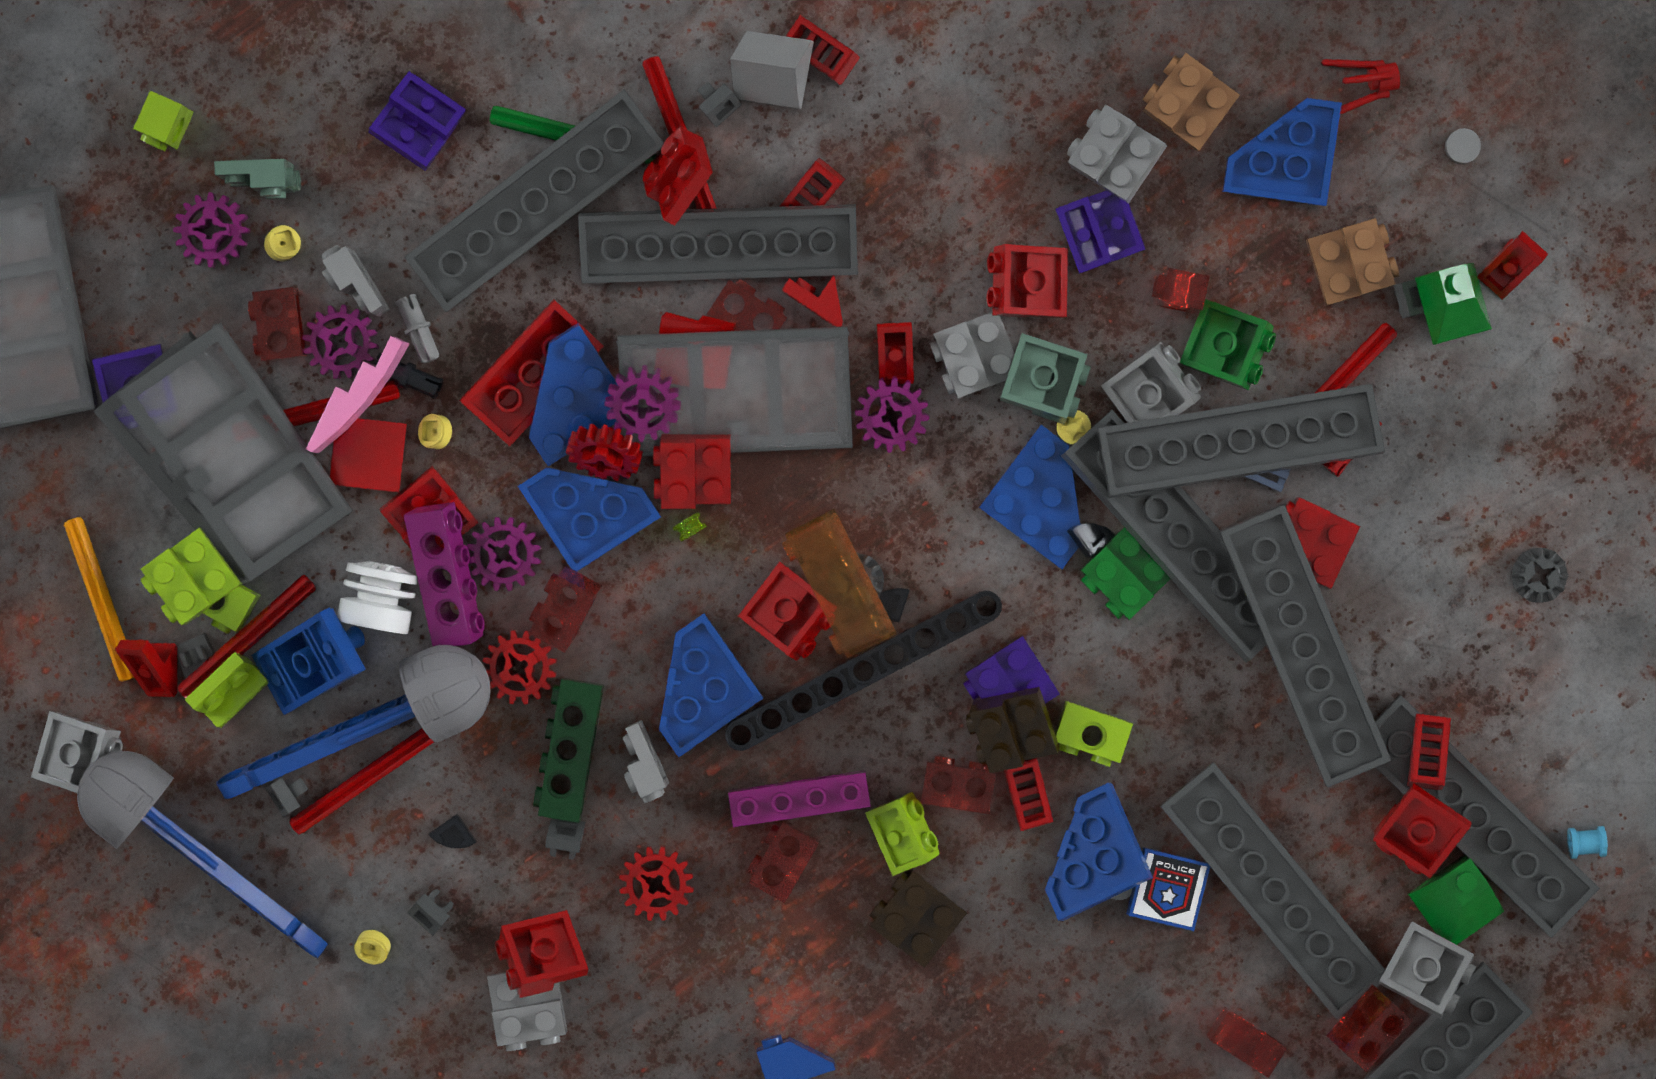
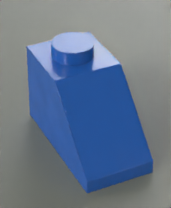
[756,1034,836,1079]

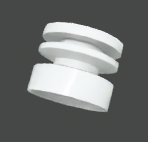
[337,561,418,634]

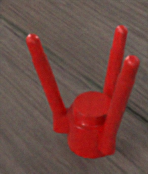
[1321,59,1400,115]

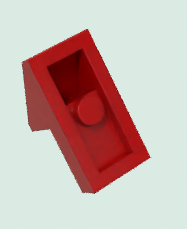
[1478,231,1548,300]
[782,275,843,327]
[877,322,914,385]
[115,639,177,697]

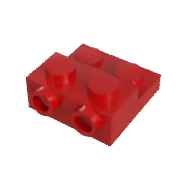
[643,126,713,226]
[986,244,1068,318]
[653,434,731,509]
[1285,497,1361,589]
[738,562,839,661]
[1373,783,1471,879]
[495,910,588,998]

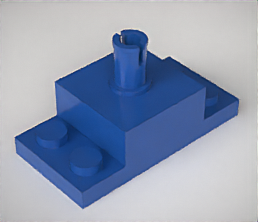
[251,607,366,715]

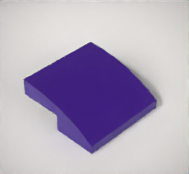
[368,71,466,171]
[1056,190,1146,274]

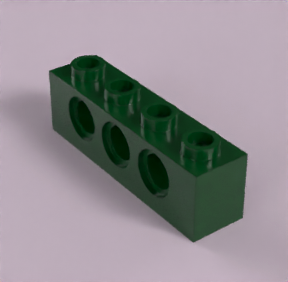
[533,678,604,823]

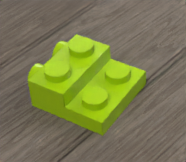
[140,528,242,625]

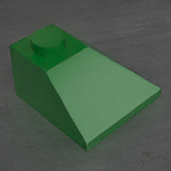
[1415,263,1492,345]
[1408,855,1505,945]

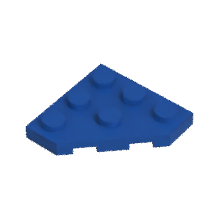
[1222,98,1342,206]
[529,323,618,466]
[979,425,1080,569]
[518,468,661,573]
[659,613,764,757]
[1045,783,1153,921]

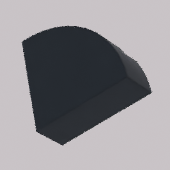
[1067,523,1115,558]
[866,588,910,623]
[428,814,477,848]

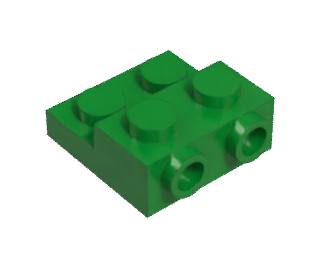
[1180,299,1276,390]
[1080,527,1170,620]

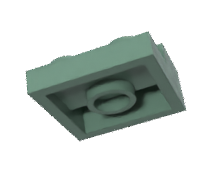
[214,159,301,200]
[1000,333,1091,425]

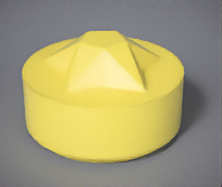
[264,225,301,262]
[1056,410,1091,445]
[418,414,452,449]
[354,930,391,965]

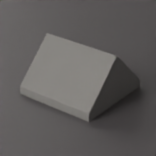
[730,31,814,109]

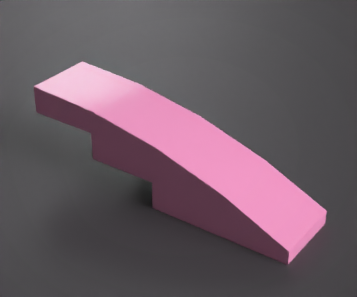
[306,336,410,453]

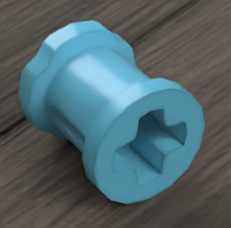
[1567,826,1608,859]

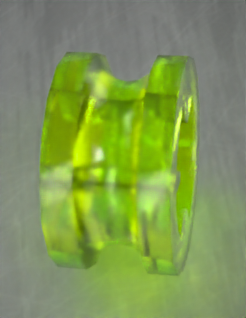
[672,512,707,542]

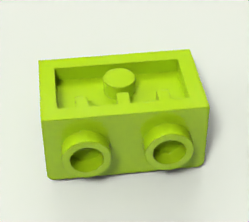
[185,652,268,728]
[865,792,940,876]

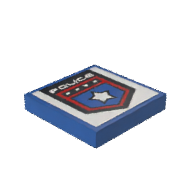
[1126,847,1210,931]

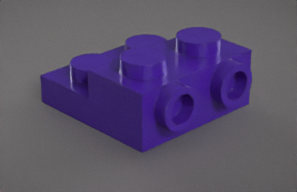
[92,343,179,429]
[963,636,1060,704]

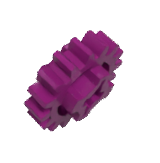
[173,192,250,268]
[302,304,379,380]
[605,365,681,442]
[855,376,930,453]
[467,517,542,591]

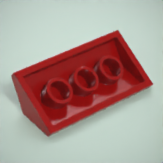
[459,299,604,446]

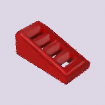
[786,15,860,85]
[779,158,845,207]
[1407,714,1451,790]
[1003,758,1054,831]

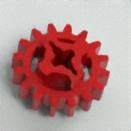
[566,424,643,481]
[482,630,557,705]
[619,846,694,921]

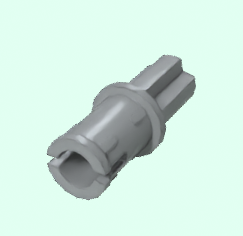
[395,294,439,363]

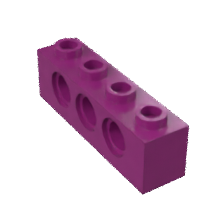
[403,502,484,646]
[728,770,871,827]

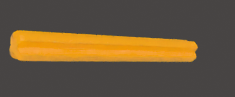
[64,517,134,682]

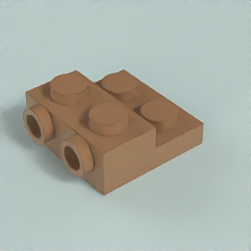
[1142,53,1240,152]
[1306,218,1399,306]

